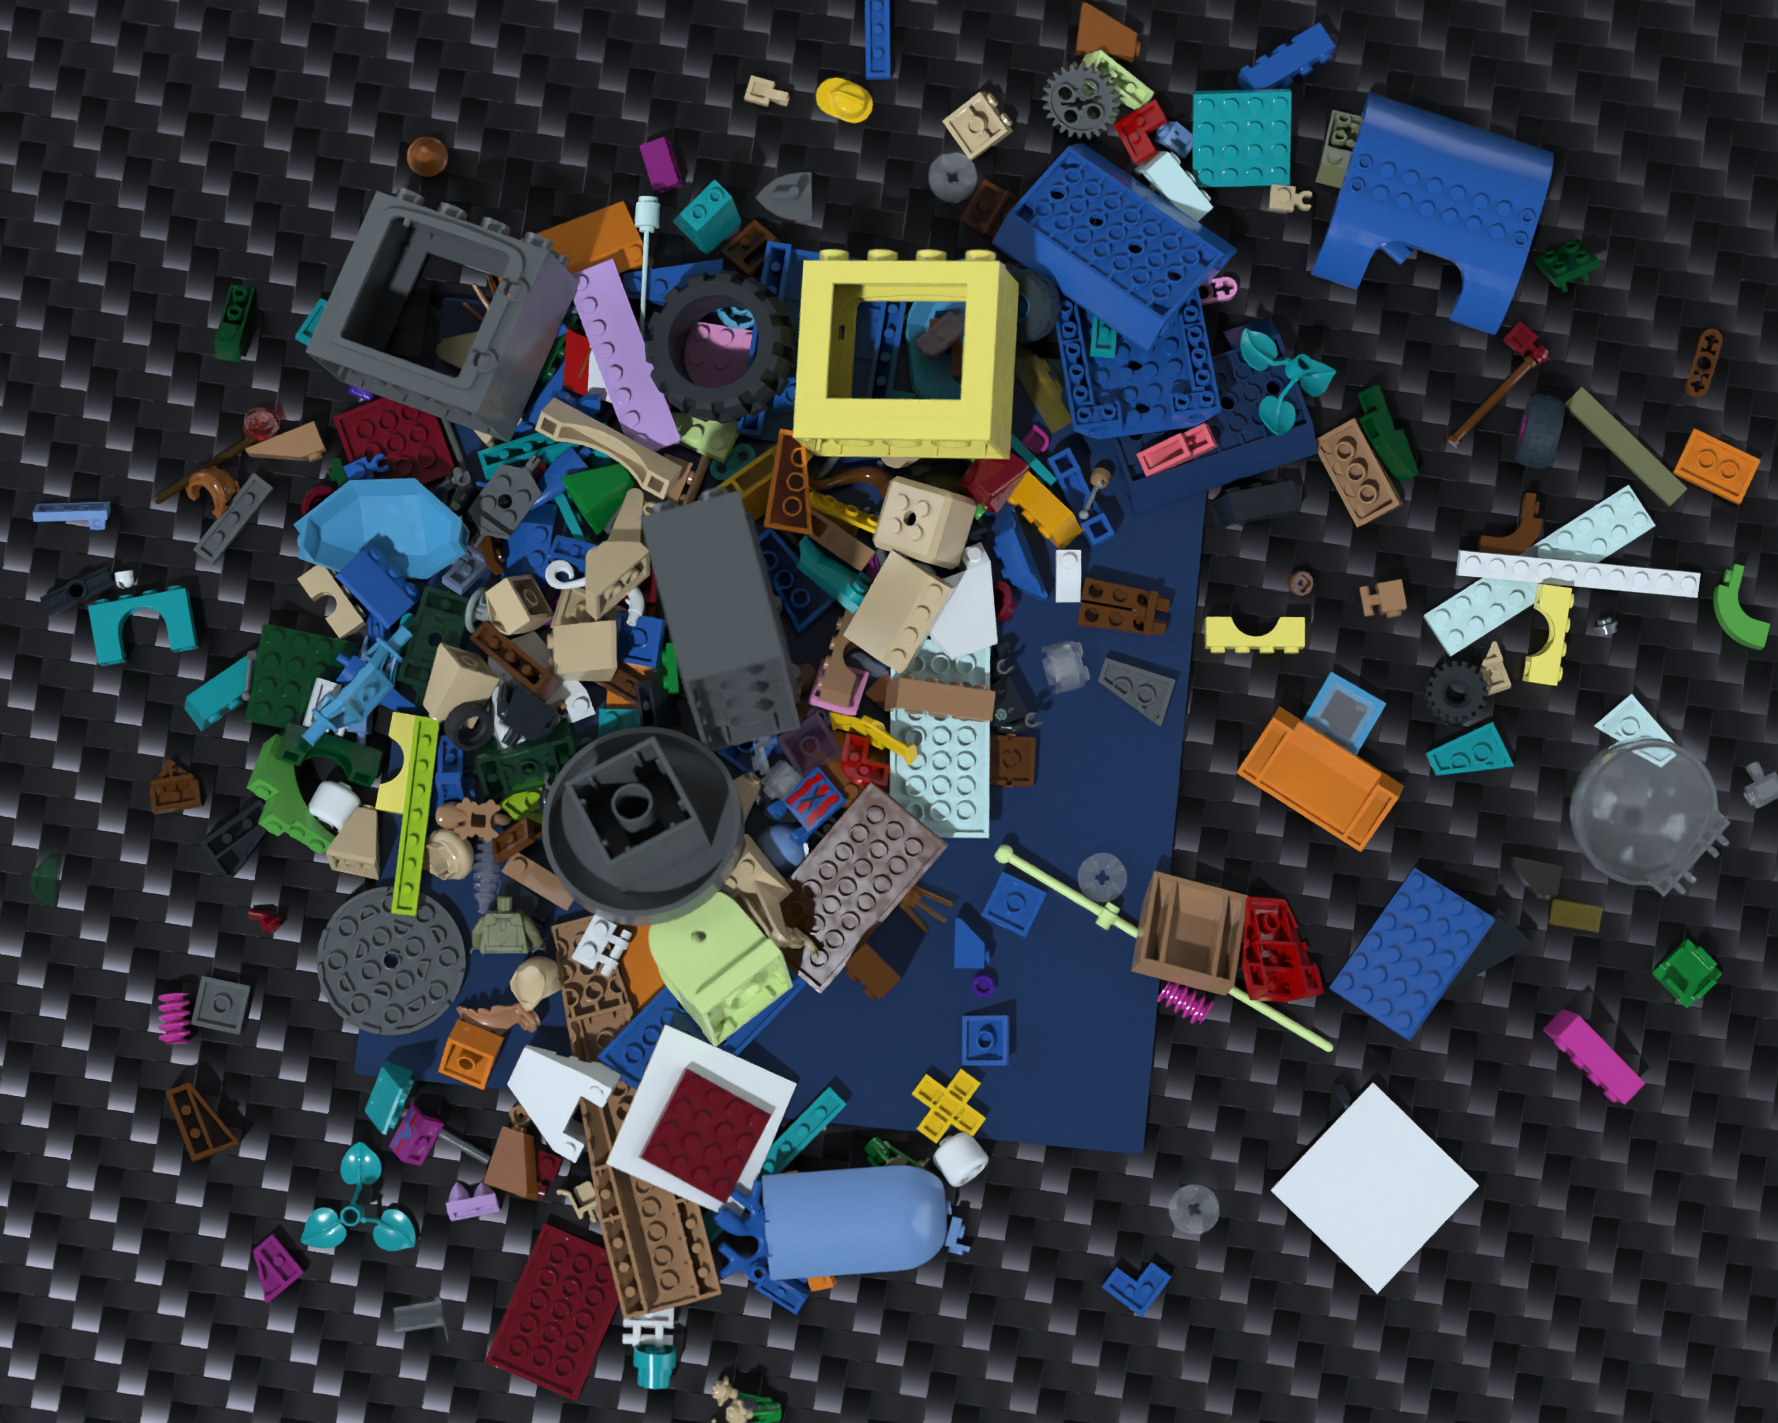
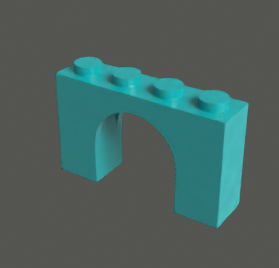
[88,585,199,667]

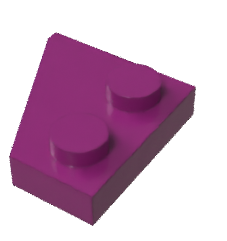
[253,1234,305,1304]

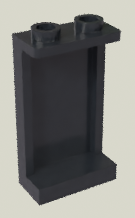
[910,458,988,545]

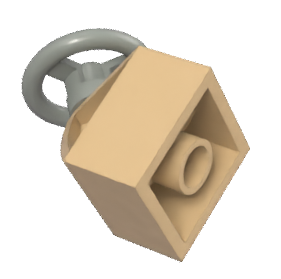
[465,574,554,635]

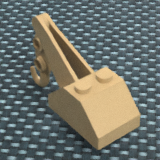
[585,488,657,621]
[719,834,819,958]

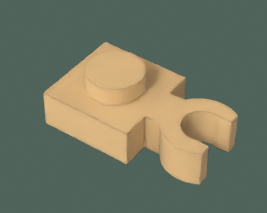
[1268,184,1312,213]

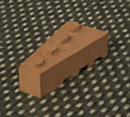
[884,674,996,723]

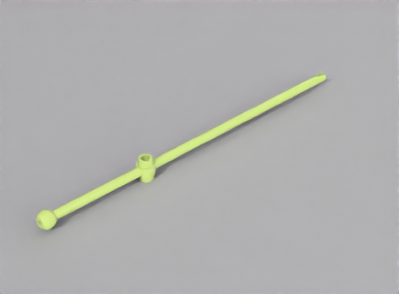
[994,844,1333,1052]

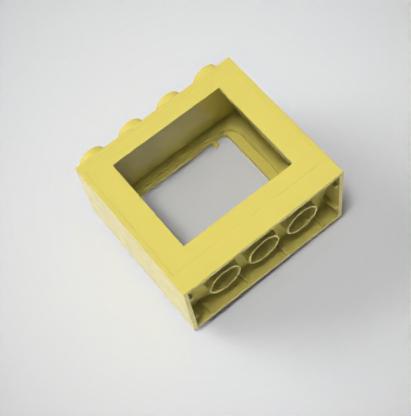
[793,250,1019,459]

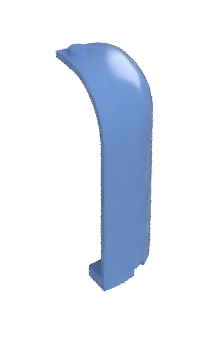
[762,1166,952,1280]

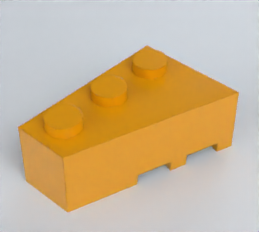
[1007,471,1082,550]

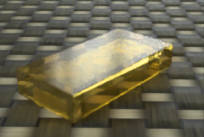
[1549,899,1603,933]

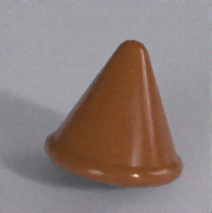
[407,137,448,177]

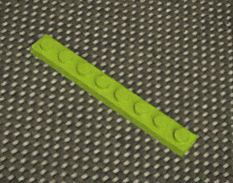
[391,716,440,916]

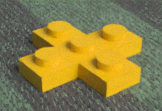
[912,1069,986,1144]

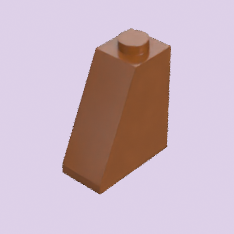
[1075,2,1141,63]
[483,1124,538,1200]

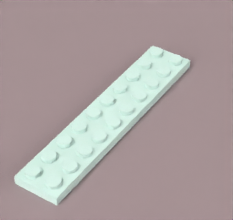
[1423,485,1655,657]

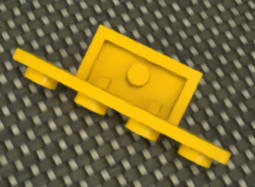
[809,487,879,537]

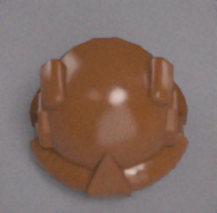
[186,466,240,519]

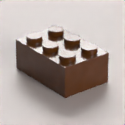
[844,943,901,1002]

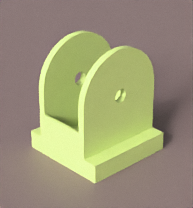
[649,891,793,1047]

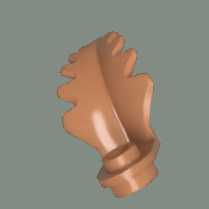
[456,1003,540,1036]

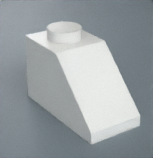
[1055,550,1081,603]

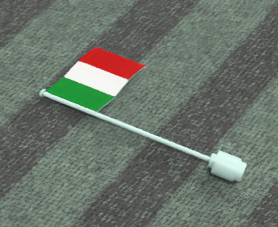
[564,196,660,403]

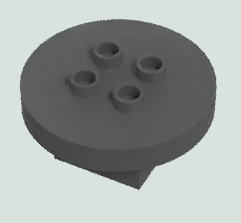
[542,727,744,926]

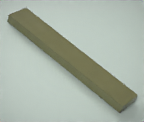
[1564,387,1687,507]

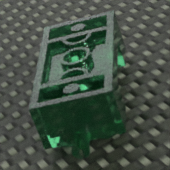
[397,586,470,707]
[463,722,592,801]

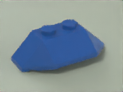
[502,504,558,599]
[991,506,1048,601]

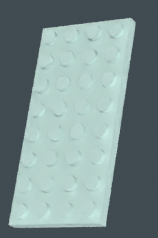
[890,640,990,838]

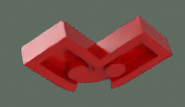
[840,733,890,791]

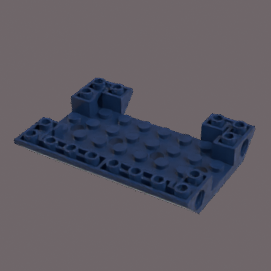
[1110,317,1318,515]

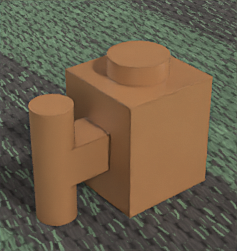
[1359,579,1407,618]

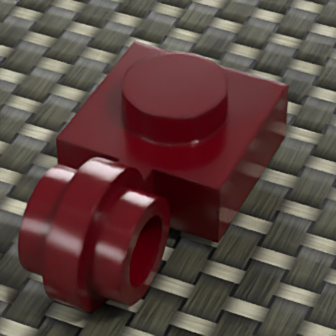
[1503,321,1549,365]
[536,1150,562,1200]

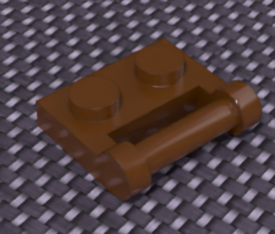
[720,220,782,278]

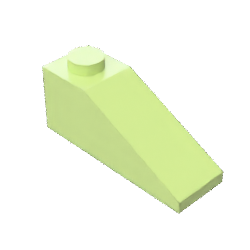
[1083,50,1154,110]

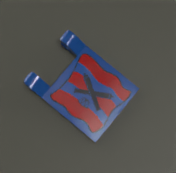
[767,766,847,846]

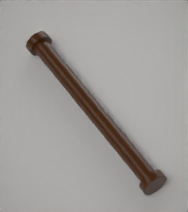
[1446,355,1537,448]

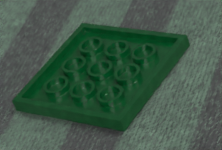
[245,624,360,739]

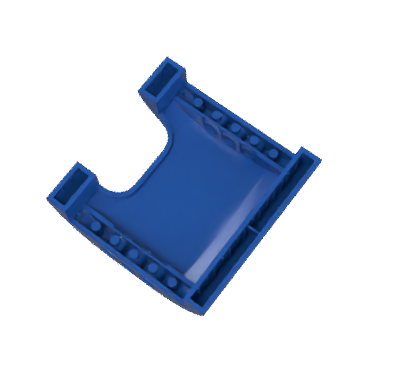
[1310,92,1554,335]

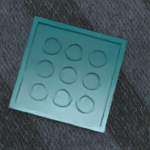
[1192,89,1291,187]

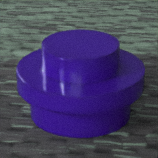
[971,974,996,999]

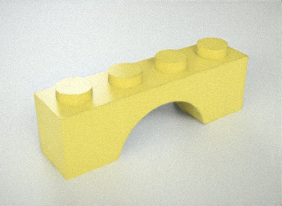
[1523,584,1574,686]
[1205,617,1305,654]
[375,712,422,815]

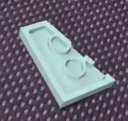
[1594,694,1681,766]

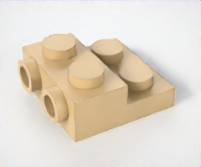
[943,92,1012,160]

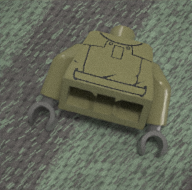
[470,896,547,956]

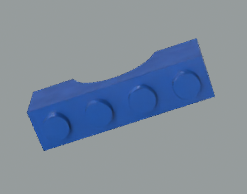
[1046,448,1115,549]

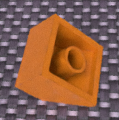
[438,1019,504,1090]

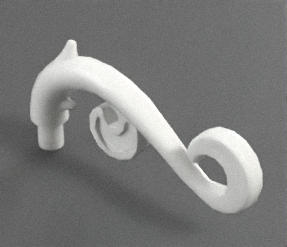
[545,560,644,626]

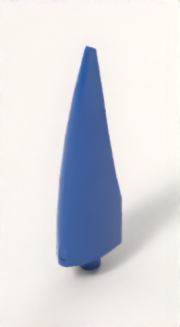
[528,446,592,512]
[335,652,431,718]

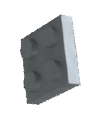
[191,976,251,1035]

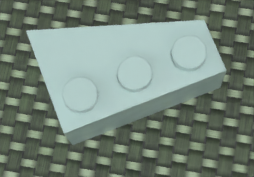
[1134,151,1213,222]

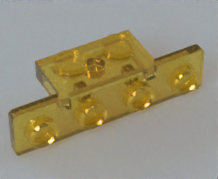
[1014,342,1072,433]

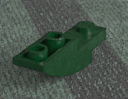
[1358,385,1419,483]

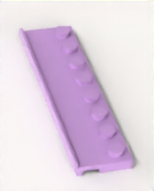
[572,258,682,452]

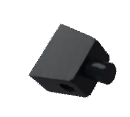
[490,876,549,928]

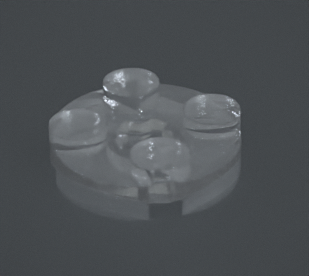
[929,153,977,203]
[1077,853,1127,903]

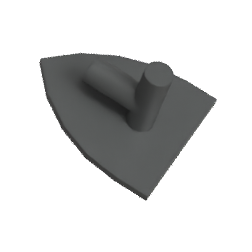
[756,172,812,221]

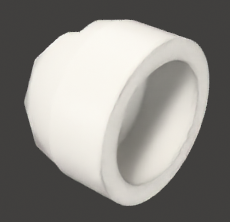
[113,570,134,589]

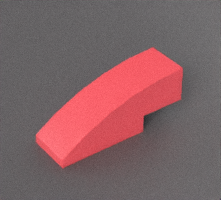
[1136,423,1218,477]

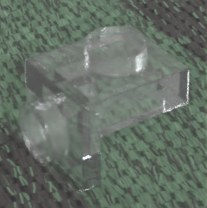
[751,736,778,775]

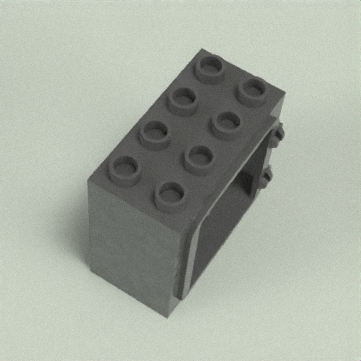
[306,188,579,443]
[640,488,802,751]

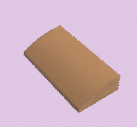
[1316,418,1403,528]

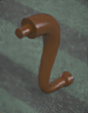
[807,461,895,497]

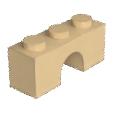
[298,565,366,640]

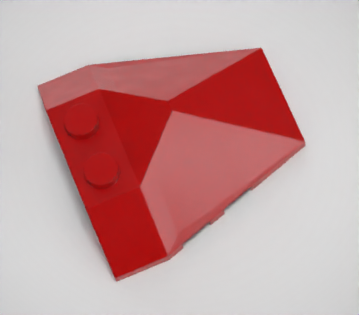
[1242,897,1324,1002]

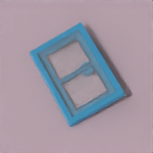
[1303,672,1386,755]

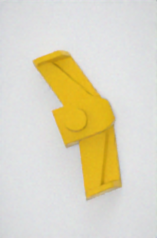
[829,711,917,765]

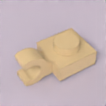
[744,75,790,107]

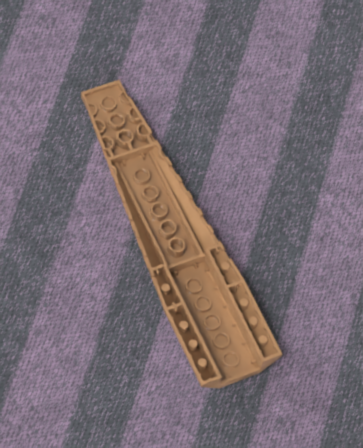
[551,915,722,1320]

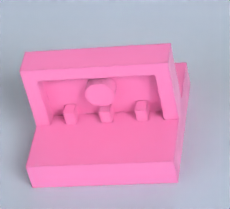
[808,658,869,717]

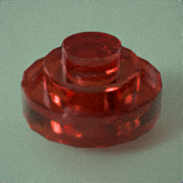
[243,408,280,442]

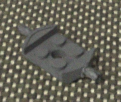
[468,454,541,549]

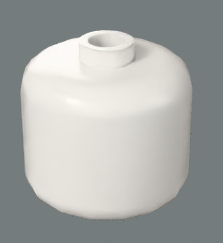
[307,781,361,833]
[933,1132,988,1187]

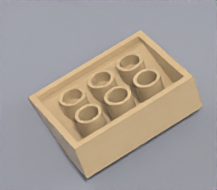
[843,550,956,674]

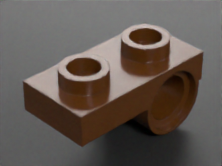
[468,526,505,575]

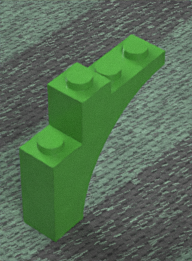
[247,734,335,855]

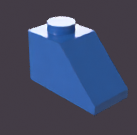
[954,918,989,969]

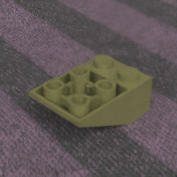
[1316,110,1363,188]

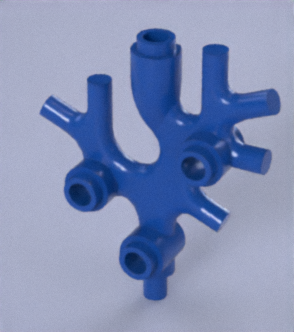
[713,1180,807,1283]

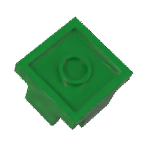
[1651,938,1722,1008]

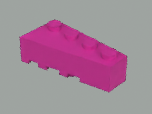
[1543,1009,1645,1105]

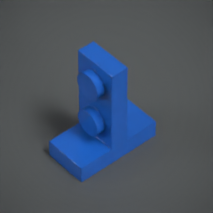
[435,735,465,802]

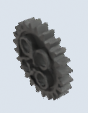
[1042,61,1121,139]

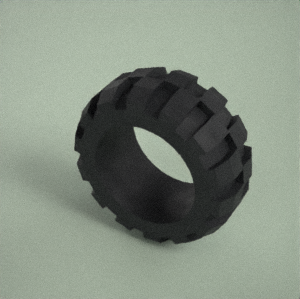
[645,270,798,424]

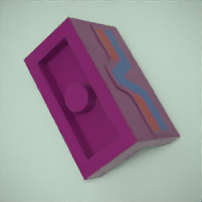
[389,1104,444,1166]

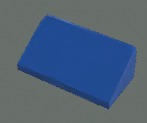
[754,1265,811,1315]

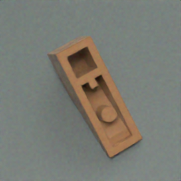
[245,421,327,462]
[502,853,574,911]

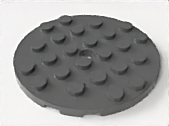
[317,887,466,1035]

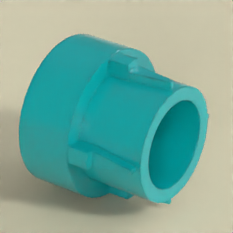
[633,1344,677,1389]

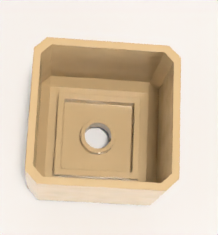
[872,476,977,570]

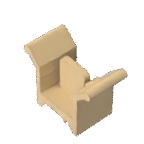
[557,1181,599,1223]

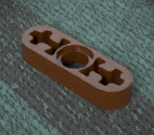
[1685,329,1723,398]

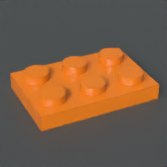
[1672,429,1761,505]

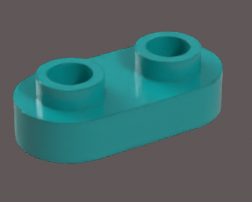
[710,444,756,482]

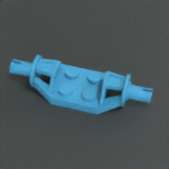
[301,625,413,746]

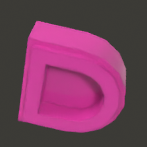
[1021,425,1049,455]

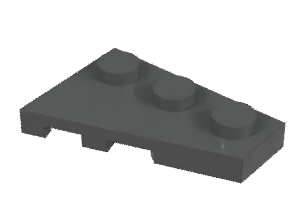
[1098,658,1176,728]

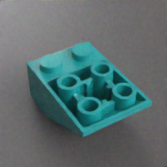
[365,1060,415,1135]

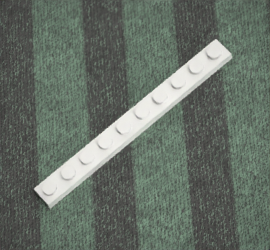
[1456,550,1701,598]

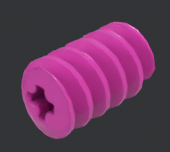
[1157,981,1214,1025]
[158,993,191,1044]

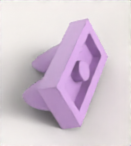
[446,1182,500,1221]

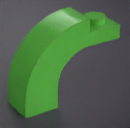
[1713,564,1770,650]

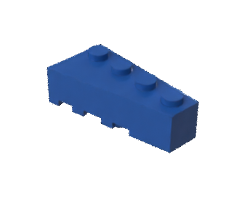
[623,259,724,312]
[758,529,837,634]

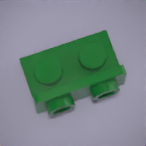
[654,643,680,696]

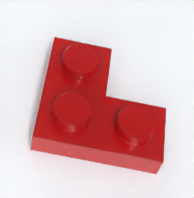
[1114,99,1168,166]

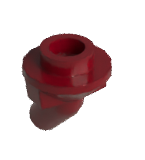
[248,909,282,934]

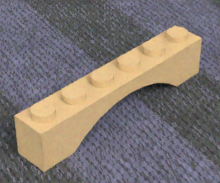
[535,397,682,499]

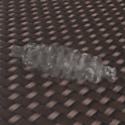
[473,837,500,914]

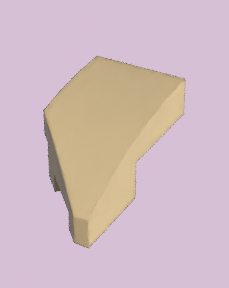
[1479,641,1511,695]

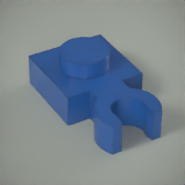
[343,454,390,480]

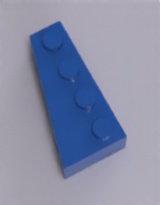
[1237,23,1336,90]

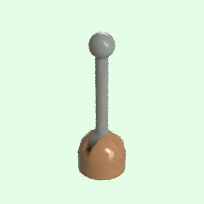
[1079,467,1112,519]

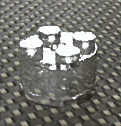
[1042,640,1090,695]
[1168,1184,1219,1235]

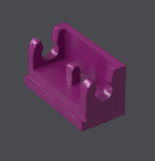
[640,137,684,193]

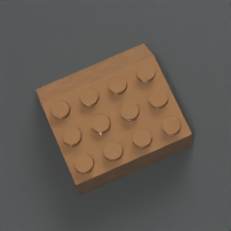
[1131,871,1248,996]

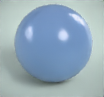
[756,822,805,877]

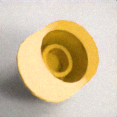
[816,78,873,123]

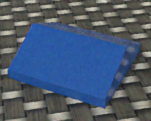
[962,1015,1009,1066]

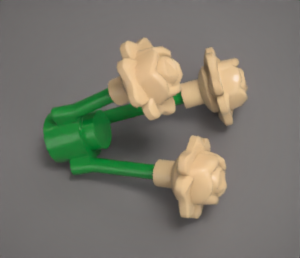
[711,1376,781,1423]

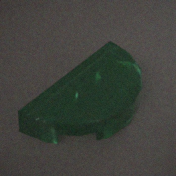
[31,858,59,907]

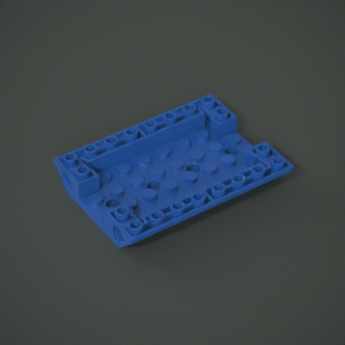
[992,143,1237,353]
[1055,249,1221,439]

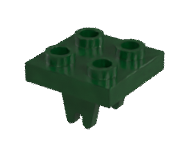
[1535,239,1600,293]

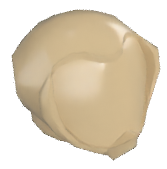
[423,828,475,880]
[510,956,562,1011]

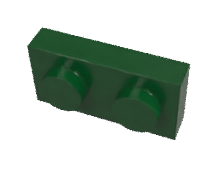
[327,458,348,489]

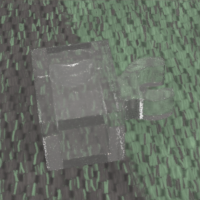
[760,760,803,800]

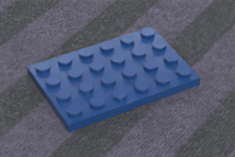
[1329,868,1495,1042]

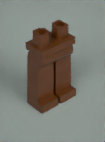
[1076,577,1170,638]

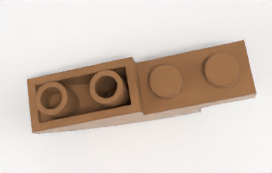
[808,507,876,572]

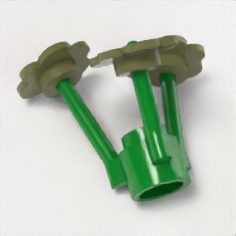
[864,1137,931,1170]

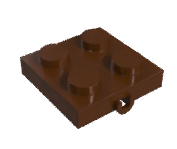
[989,733,1036,788]

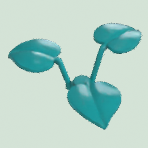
[1240,328,1336,436]
[301,1142,416,1251]

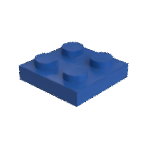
[616,610,666,668]
[981,871,1047,938]

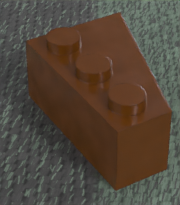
[165,1082,239,1163]

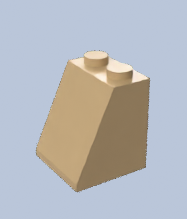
[547,620,617,681]
[423,643,500,729]

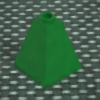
[560,464,636,535]

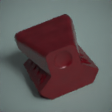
[958,452,1029,513]

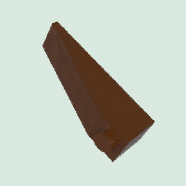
[469,620,561,703]

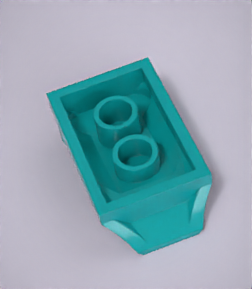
[796,535,871,614]

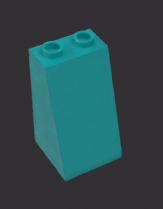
[673,180,741,256]

